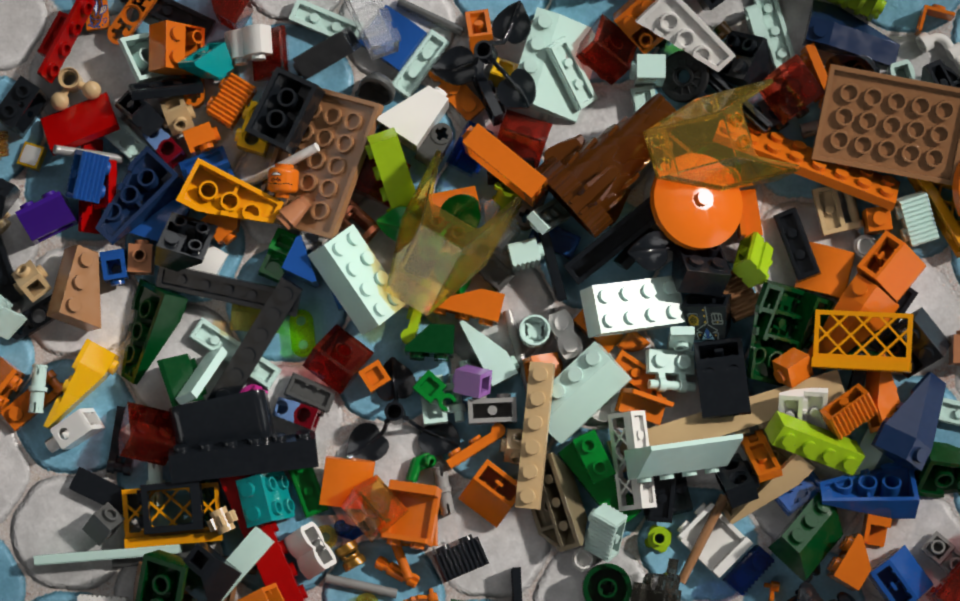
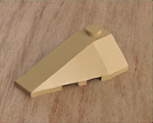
[722,439,815,524]

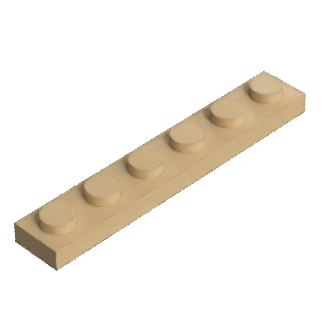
[515,361,555,510]

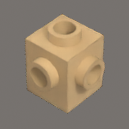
[160,95,196,136]
[11,260,52,303]
[500,428,523,465]

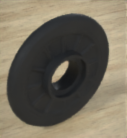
[661,50,709,103]

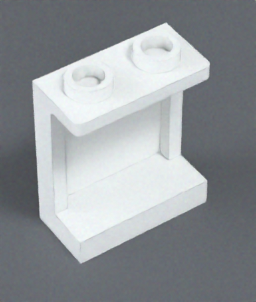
[676,502,753,578]

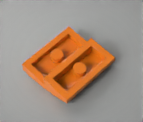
[794,242,855,299]
[319,456,375,509]

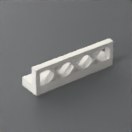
[608,410,657,511]

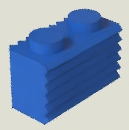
[65,149,111,204]

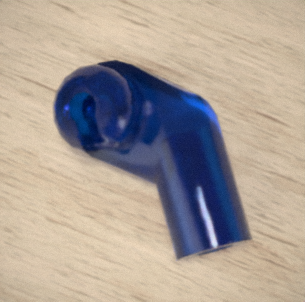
[334,520,371,540]

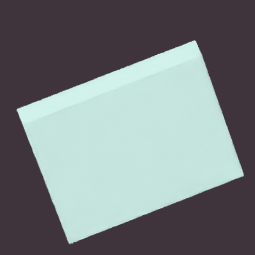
[117,32,171,83]

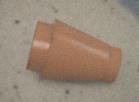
[276,195,312,230]

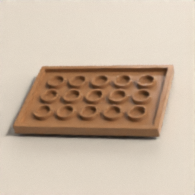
[811,64,960,185]
[260,88,384,240]

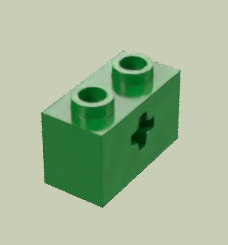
[571,429,616,485]

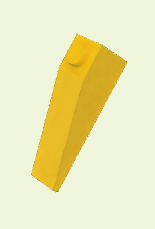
[43,339,120,429]

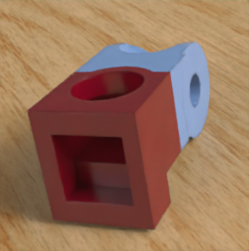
[142,128,187,169]
[272,397,322,432]

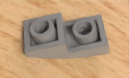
[921,531,960,584]

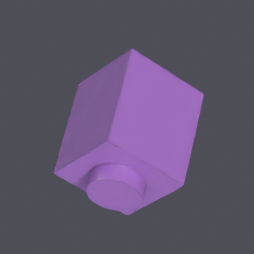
[452,364,492,398]

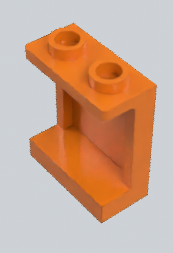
[380,479,442,550]

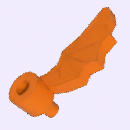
[764,581,780,601]
[403,588,439,601]

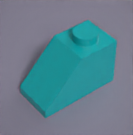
[178,42,234,81]

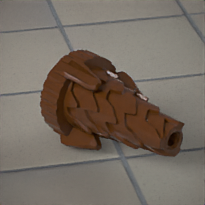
[536,93,684,238]

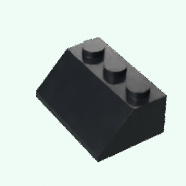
[244,66,325,155]

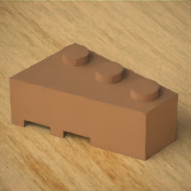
[46,245,101,332]

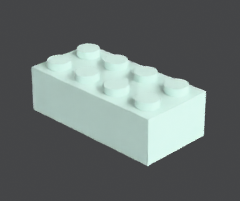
[308,224,407,335]
[580,276,686,338]

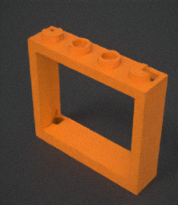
[462,123,548,207]

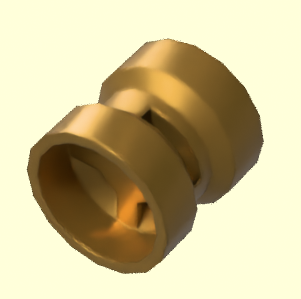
[334,539,367,572]

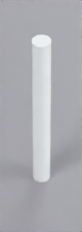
[244,143,320,186]

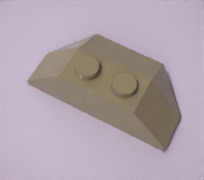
[531,452,588,552]

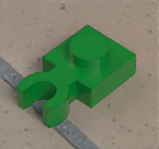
[412,370,456,413]

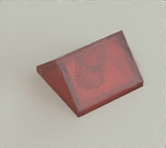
[252,25,290,82]
[497,109,552,169]

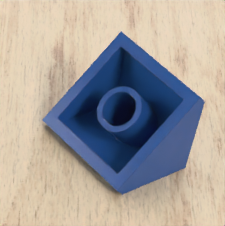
[281,235,320,288]

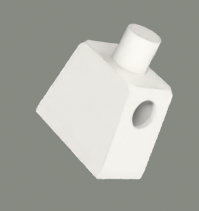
[45,408,105,453]

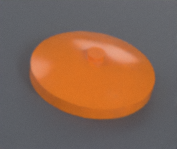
[650,154,743,250]

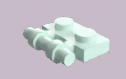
[645,348,696,394]
[419,374,466,426]

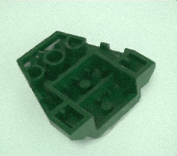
[747,279,834,386]

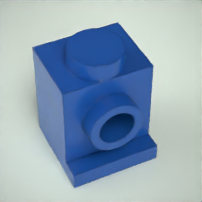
[100,249,130,286]

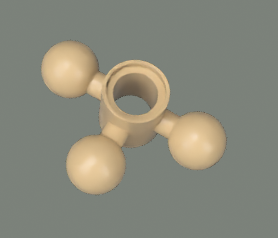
[50,67,101,111]

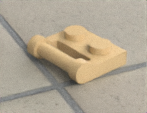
[811,186,864,237]

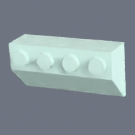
[524,341,632,444]

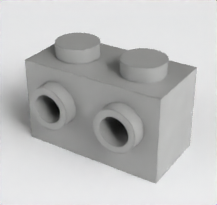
[468,393,517,425]

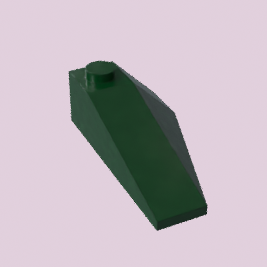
[121,279,188,385]
[915,442,960,498]

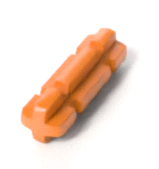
[374,556,420,588]

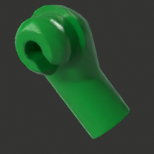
[405,453,436,483]

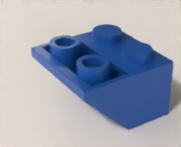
[868,545,934,601]

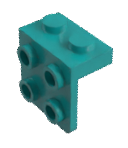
[236,471,295,528]

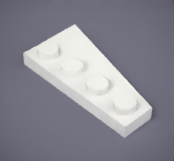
[635,0,736,72]

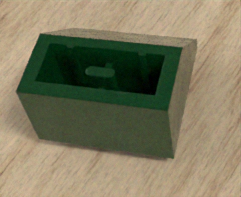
[404,323,455,362]

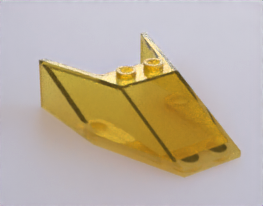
[643,78,800,191]
[385,149,523,316]

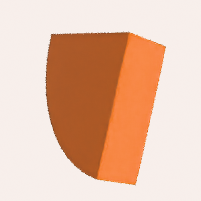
[616,332,650,352]

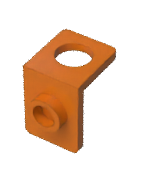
[914,4,956,36]

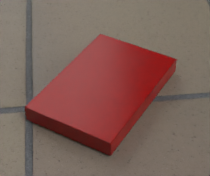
[40,92,120,156]

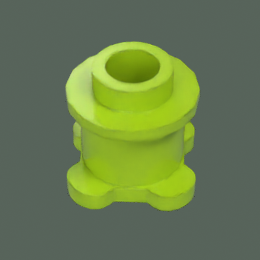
[491,183,520,212]
[644,525,672,553]

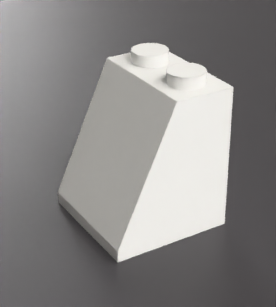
[377,85,449,153]

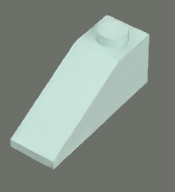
[459,320,520,388]

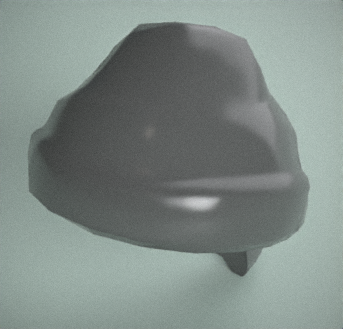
[355,71,396,106]

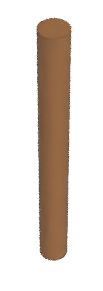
[677,494,727,584]

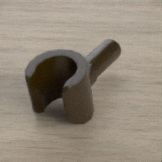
[714,21,732,40]

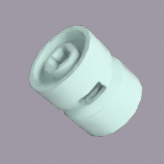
[519,314,551,349]

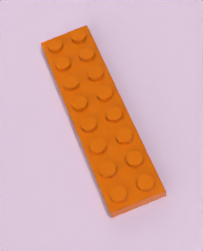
[712,113,900,211]

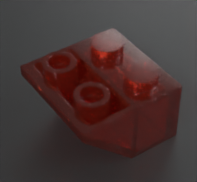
[211,0,254,30]
[118,402,176,466]

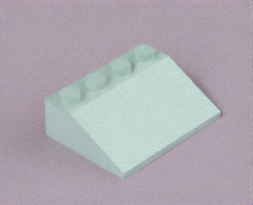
[518,7,604,123]
[624,433,743,483]

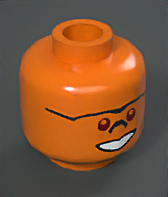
[267,163,299,199]

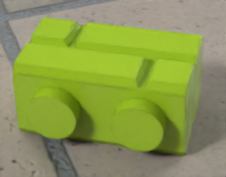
[732,232,774,288]

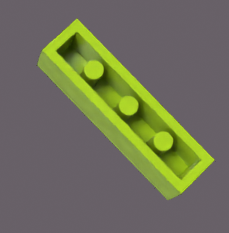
[365,127,425,222]
[764,410,865,475]

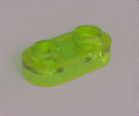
[289,309,316,358]

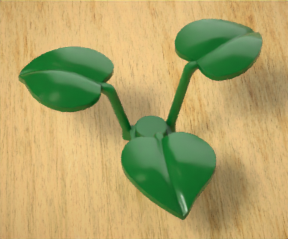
[376,194,481,294]

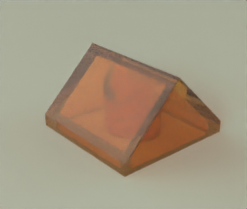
[340,474,409,543]

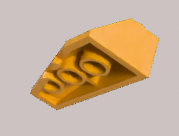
[175,158,284,224]

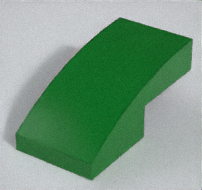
[258,227,297,283]

